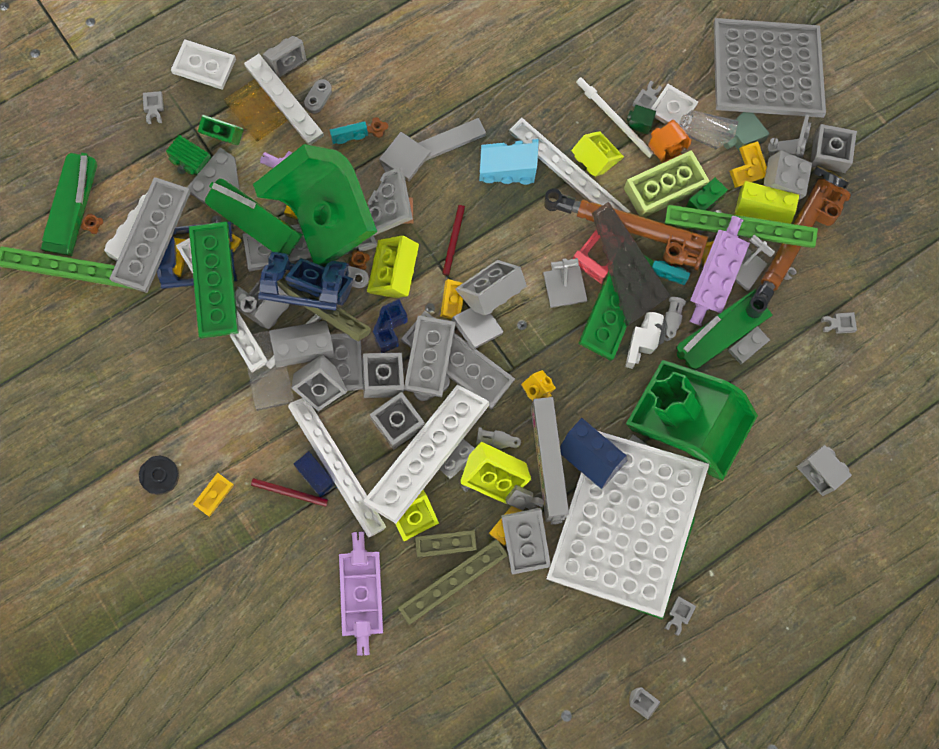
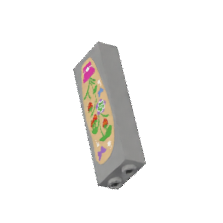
[531,397,569,524]

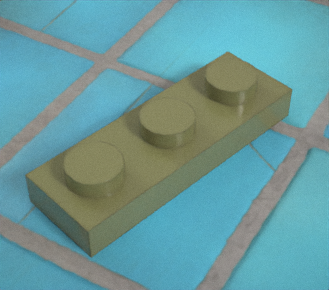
[415,530,477,558]

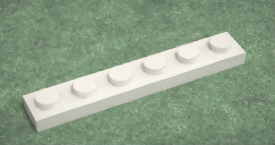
[244,54,324,145]

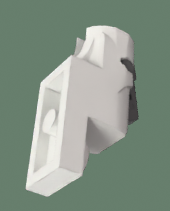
[625,312,665,369]

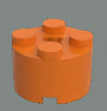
[648,120,692,163]

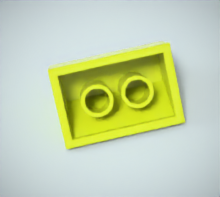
[734,181,799,224]
[367,235,419,298]
[461,442,531,504]

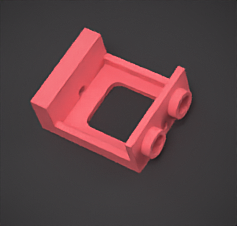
[573,223,630,284]

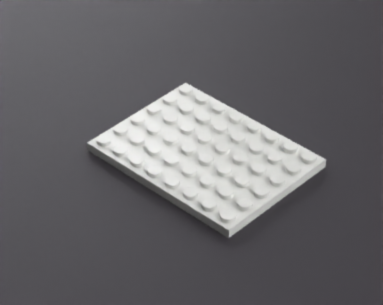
[547,431,709,618]

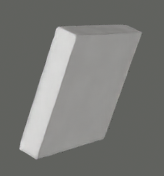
[379,132,431,181]
[451,308,504,350]

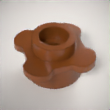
[367,117,388,138]
[81,213,103,234]
[349,251,370,270]

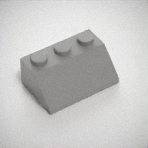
[456,260,527,315]
[269,320,334,368]

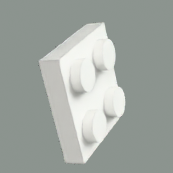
[651,84,698,128]

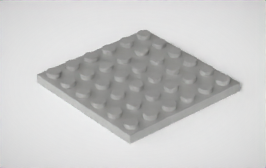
[714,18,826,118]

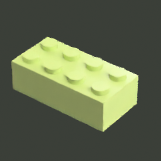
[624,150,709,218]

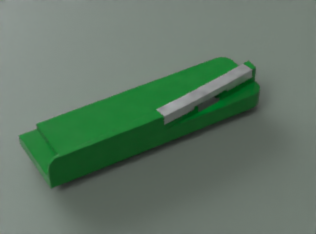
[41,152,97,256]
[205,179,303,257]
[676,289,773,370]

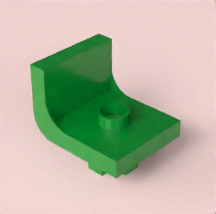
[253,144,377,267]
[626,360,758,481]

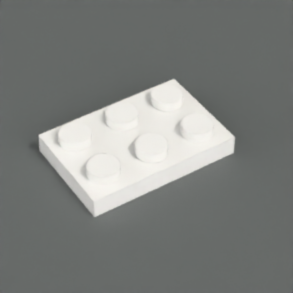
[171,39,236,90]

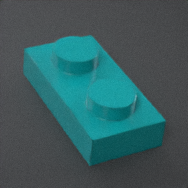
[330,121,368,144]
[650,261,690,285]

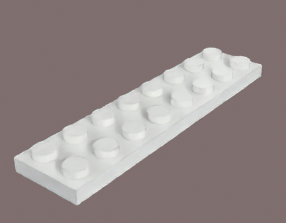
[363,384,489,523]

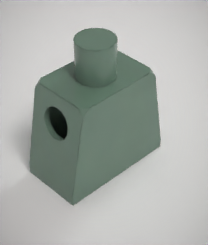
[722,112,770,152]

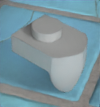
[629,687,660,720]

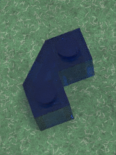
[373,299,408,353]

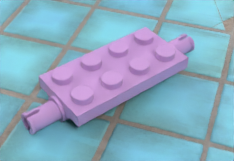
[689,216,750,326]
[339,532,383,656]

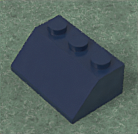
[285,258,354,306]
[560,418,628,490]

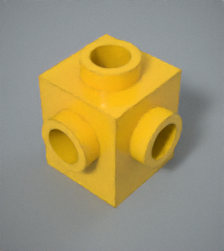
[521,370,556,401]

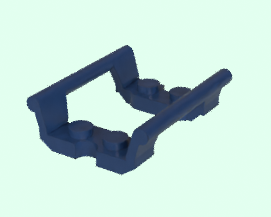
[157,222,238,289]
[258,252,349,311]

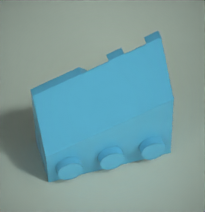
[479,139,539,185]

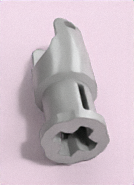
[235,286,257,313]
[664,297,686,341]
[476,427,521,449]

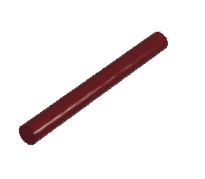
[442,205,465,276]
[251,478,329,507]

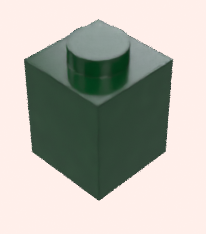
[627,105,656,135]

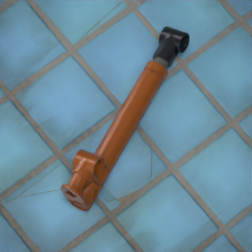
[746,179,851,318]
[544,188,708,271]

